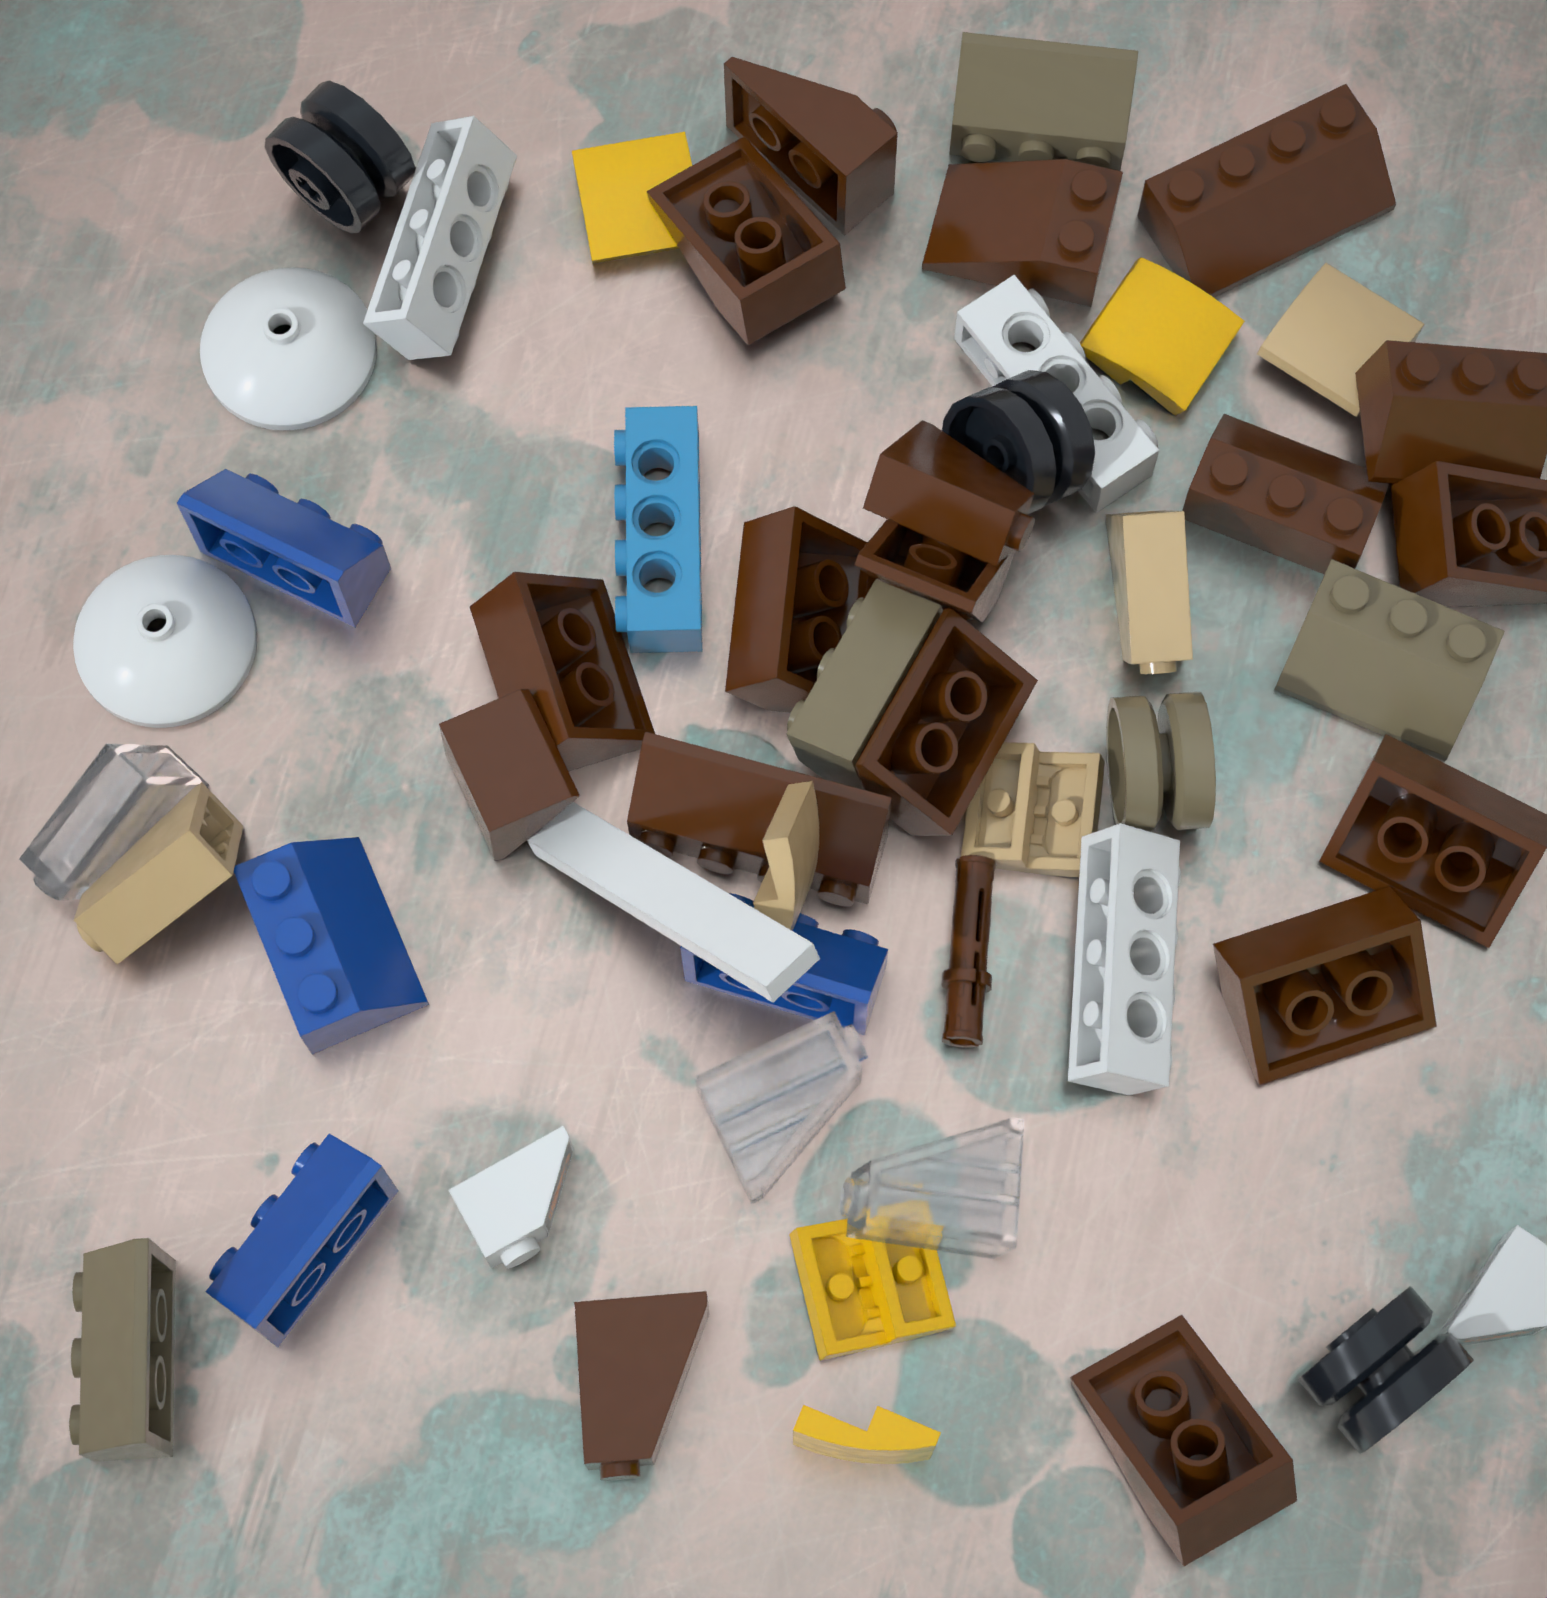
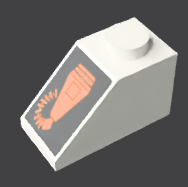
[448,1126,574,1269]
[1438,1225,1547,1346]

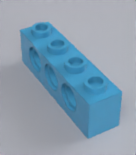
[614,406,703,653]

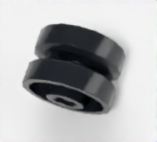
[265,81,416,233]
[942,370,1095,515]
[1298,1286,1474,1454]

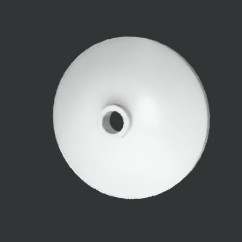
[200,267,377,431]
[73,555,257,728]

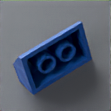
[177,469,391,628]
[234,837,429,1055]
[680,893,888,1035]
[205,1133,399,1347]

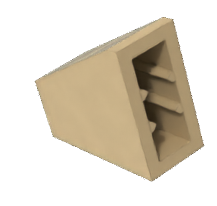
[1105,510,1193,674]
[73,782,243,965]

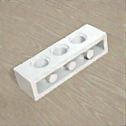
[363,116,517,360]
[954,275,1159,513]
[1068,823,1181,1095]

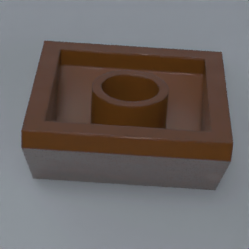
[439,689,580,860]

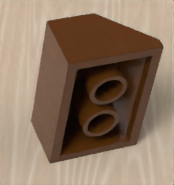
[1355,340,1547,484]
[1182,414,1389,575]
[725,506,876,713]
[470,572,655,771]
[855,608,1038,836]
[1319,734,1547,948]
[1213,886,1437,1085]

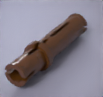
[941,855,996,1048]

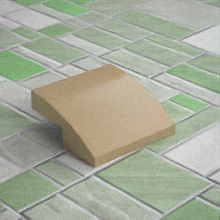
[1257,263,1424,417]
[961,742,1105,878]
[753,781,819,931]

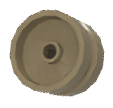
[1106,692,1216,832]

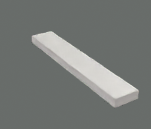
[527,802,820,1003]

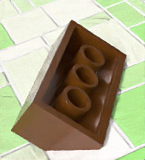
[1137,84,1396,297]
[627,732,892,906]

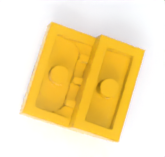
[572,132,692,264]
[1080,257,1245,416]
[789,1200,956,1361]
[793,1405,941,1464]

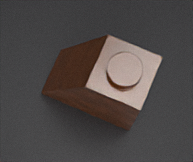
[863,420,1035,567]
[574,1291,709,1480]

